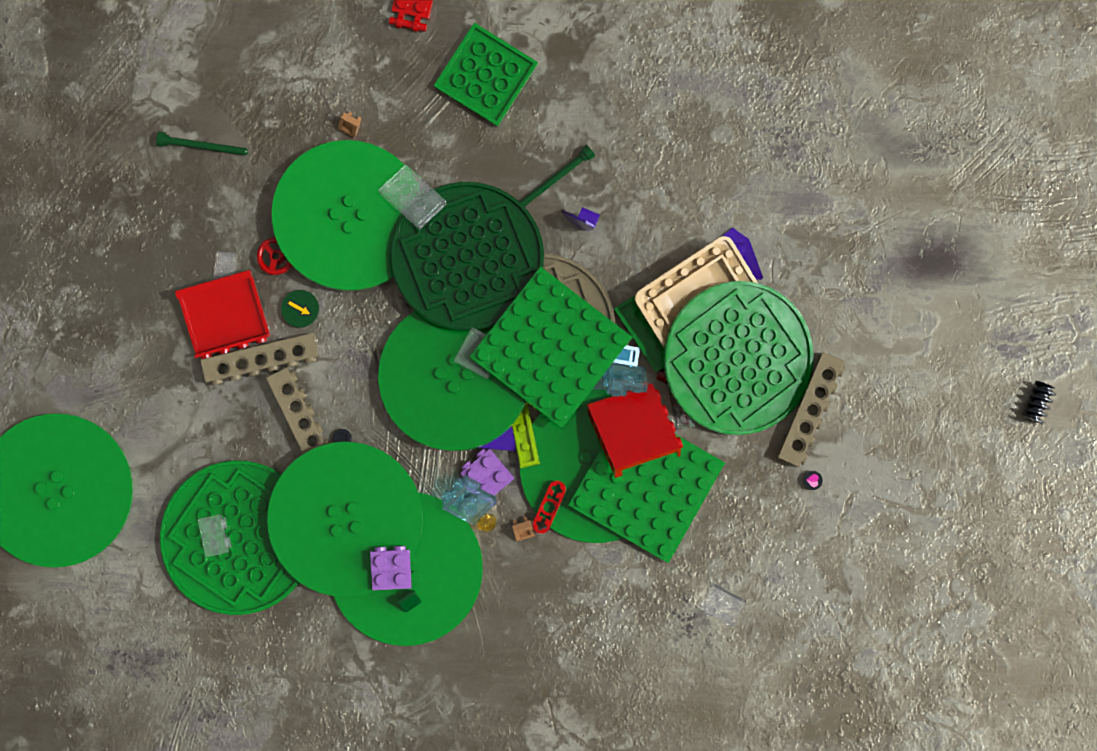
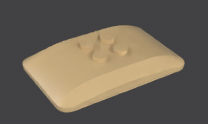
[635,236,758,348]

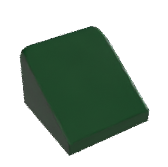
[398,590,422,612]

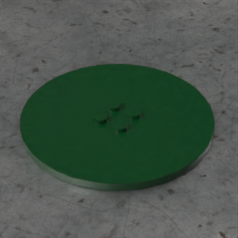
[390,182,544,331]

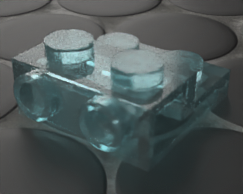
[602,363,648,396]
[442,475,497,526]

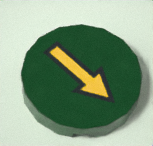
[281,290,320,328]

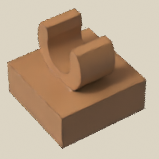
[338,112,361,138]
[512,516,535,542]

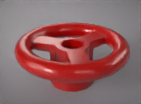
[257,237,292,275]

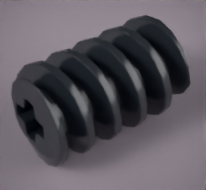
[1022,381,1057,424]

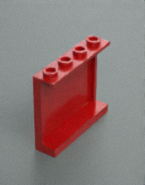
[175,269,271,360]
[587,383,683,478]

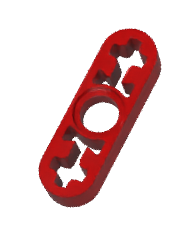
[533,481,566,534]

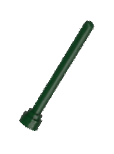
[156,131,249,156]
[519,144,596,207]

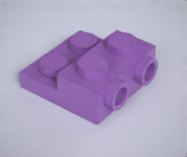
[460,448,515,503]
[370,546,412,590]

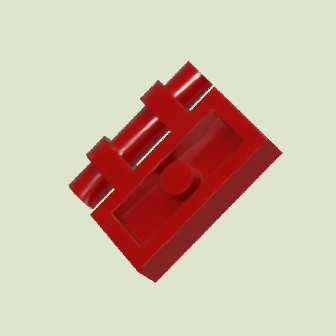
[389,0,433,32]

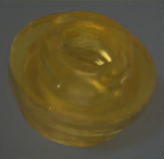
[477,514,496,532]

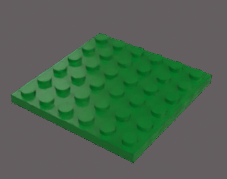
[469,267,632,429]
[568,434,725,563]

